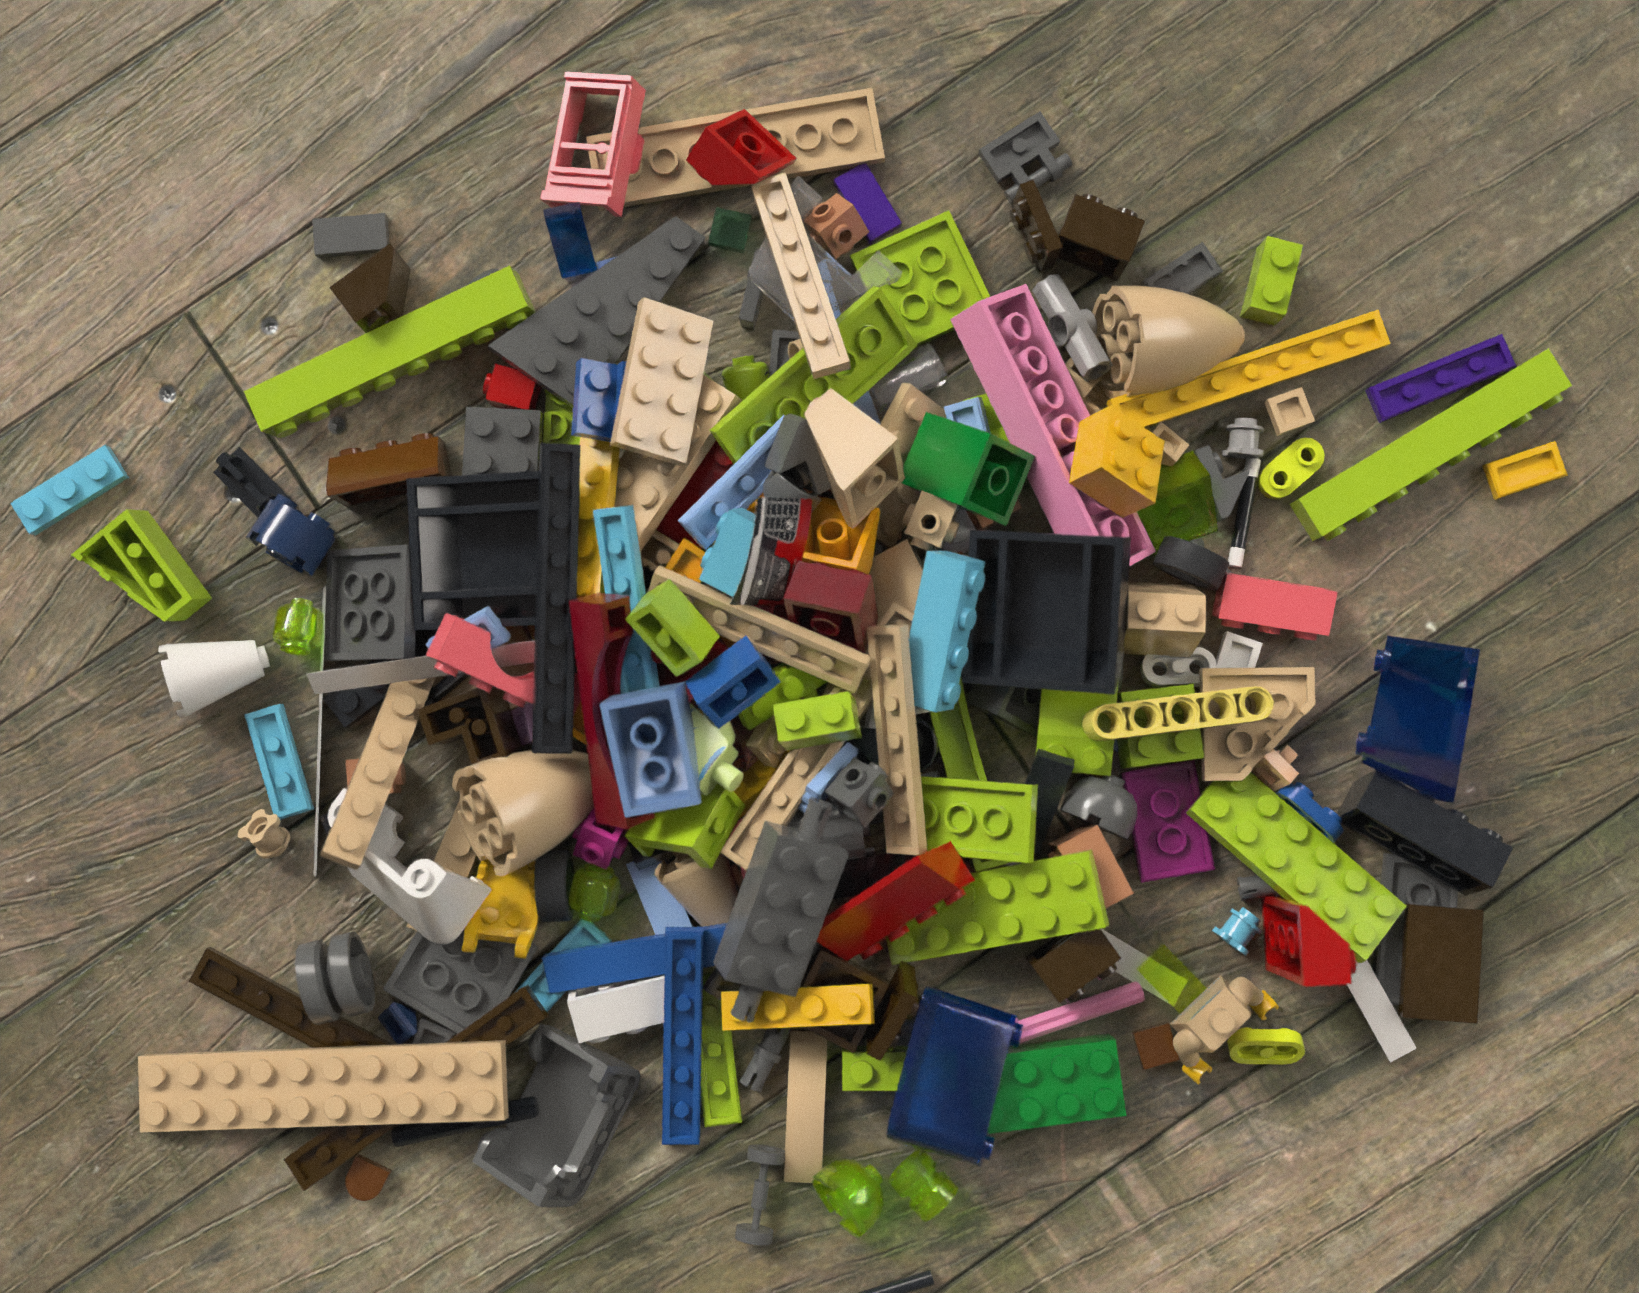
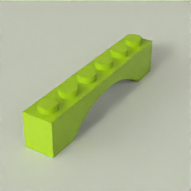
[928,676,1011,872]

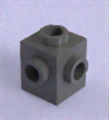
[825,757,894,828]

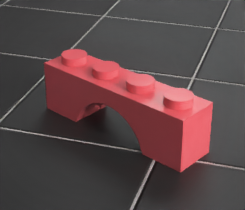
[426,613,581,717]

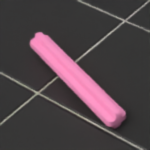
[1001,982,1145,1047]

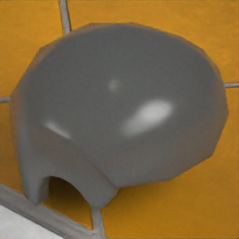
[763,471,822,514]

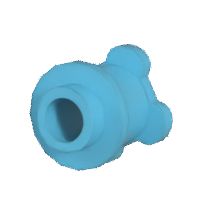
[1212,907,1262,956]

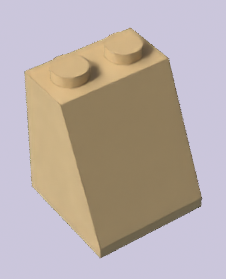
[804,388,905,529]
[869,538,939,625]
[1124,582,1206,658]

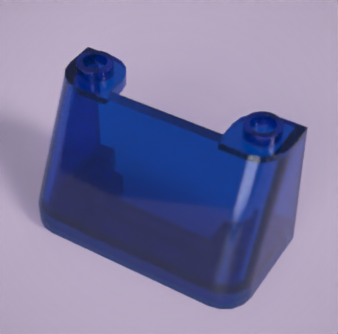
[1355,635,1480,804]
[886,986,1023,1167]

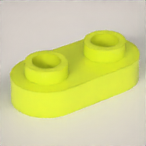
[1257,438,1325,500]
[1227,1027,1305,1065]

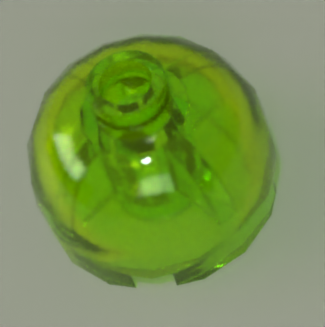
[812,1158,884,1238]

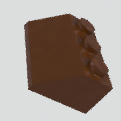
[326,433,452,507]

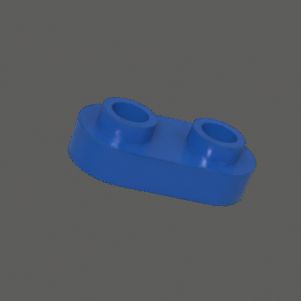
[1276,782,1344,843]

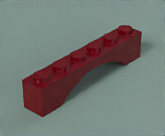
[569,592,655,829]

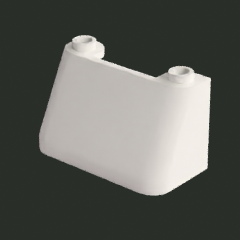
[328,788,492,944]

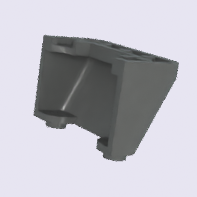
[472,1024,640,1207]

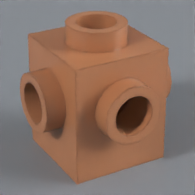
[803,193,869,259]

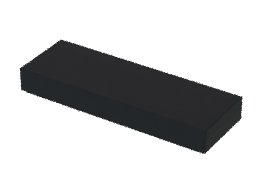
[1025,749,1074,854]

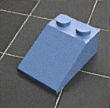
[600,682,702,817]

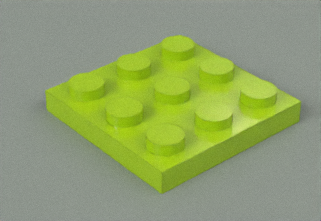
[850,210,990,347]

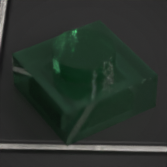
[708,207,752,254]

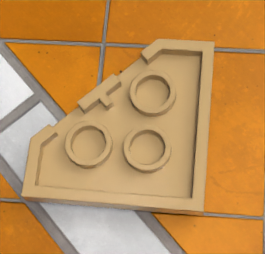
[1199,667,1316,781]

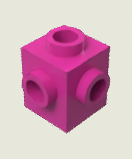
[572,808,629,870]

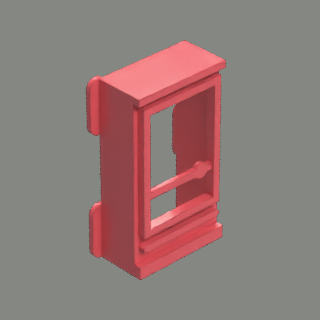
[540,72,646,217]

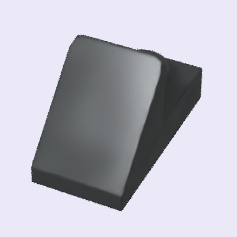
[765,413,832,494]
[1188,445,1250,524]

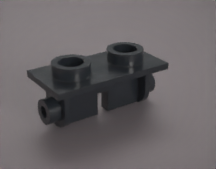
[213,447,291,518]

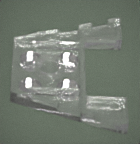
[747,176,903,322]

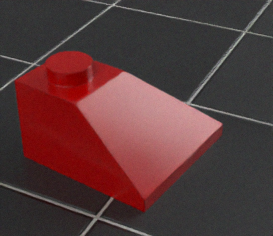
[686,109,797,185]

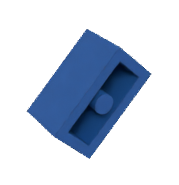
[685,635,780,729]

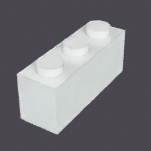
[567,974,664,1043]

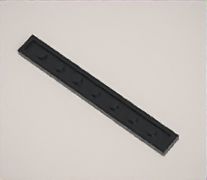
[532,443,581,754]

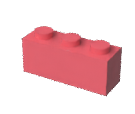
[1212,572,1338,640]

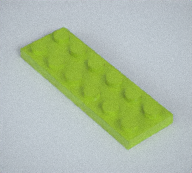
[709,286,917,464]
[1186,772,1406,964]
[886,849,1109,965]

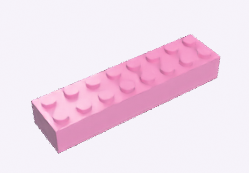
[950,284,1156,566]

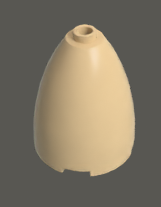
[1092,286,1245,398]
[452,750,594,876]

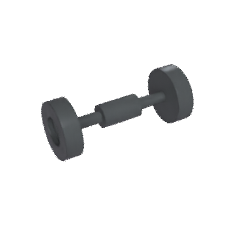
[735,1144,785,1245]

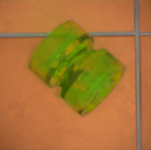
[887,1147,959,1222]

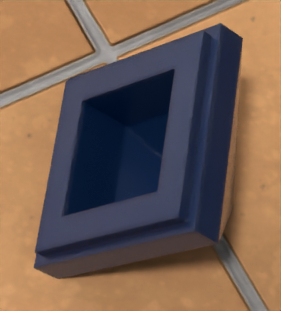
[378,1002,417,1044]

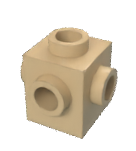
[902,491,960,551]

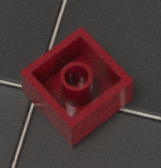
[784,561,879,654]

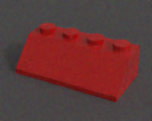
[816,841,975,961]
[1261,896,1356,986]

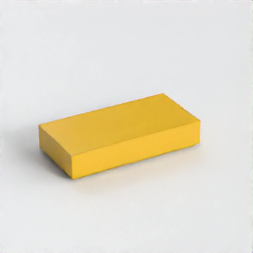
[1482,441,1568,500]

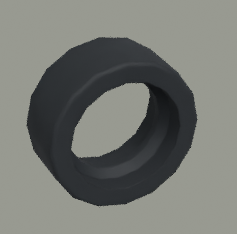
[1153,536,1229,591]
[534,850,575,923]

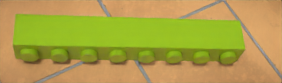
[244,265,536,438]
[1289,348,1572,542]

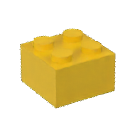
[1069,405,1165,518]

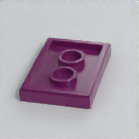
[1120,760,1215,883]

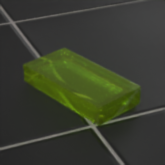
[1136,943,1207,1014]

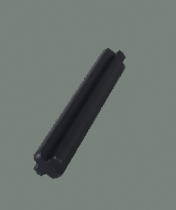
[391,1096,539,1147]

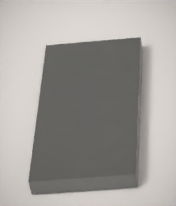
[1373,853,1458,1005]

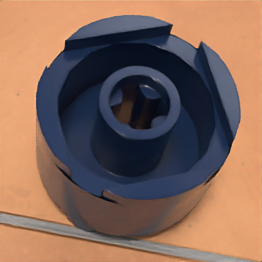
[246,494,335,577]

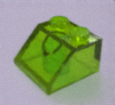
[1137,451,1218,556]

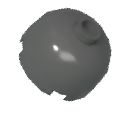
[1060,775,1138,840]

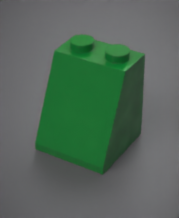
[901,412,1035,526]

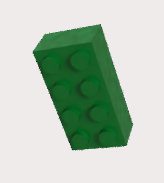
[962,1033,1126,1136]

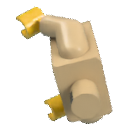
[1170,975,1279,1085]

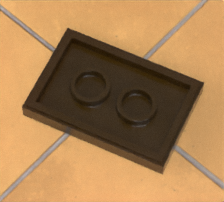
[1398,903,1484,1024]

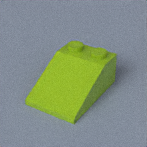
[1035,680,1119,776]

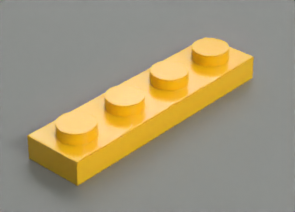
[721,984,874,1031]

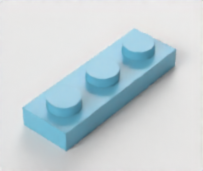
[10,445,129,536]

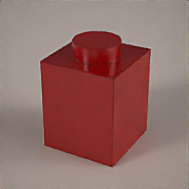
[483,364,542,410]

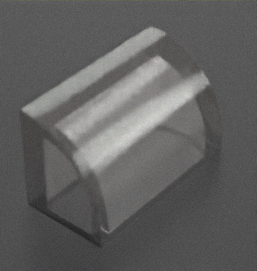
[869,343,947,413]

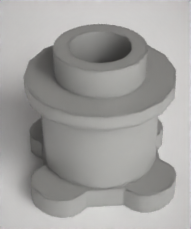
[1222,418,1264,459]

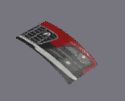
[730,497,812,605]

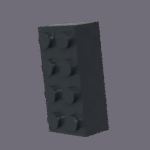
[1337,769,1513,896]

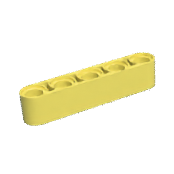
[1082,686,1273,741]

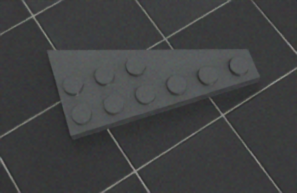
[488,216,705,408]

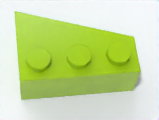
[71,509,212,622]

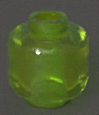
[272,598,324,656]
[569,863,620,922]

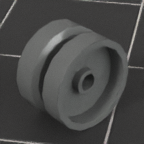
[295,931,375,1026]

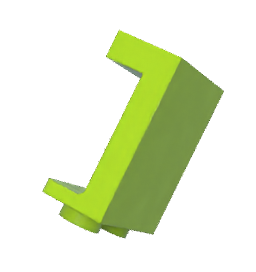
[625,783,746,869]

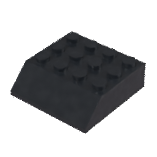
[406,471,539,630]
[962,530,1131,694]

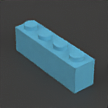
[909,551,985,712]

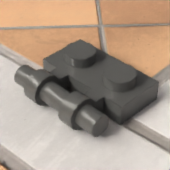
[978,111,1073,204]

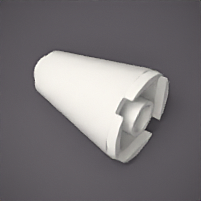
[158,640,270,718]

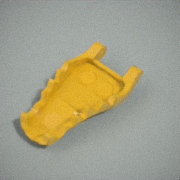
[462,859,539,959]

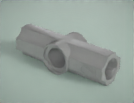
[1032,274,1113,382]

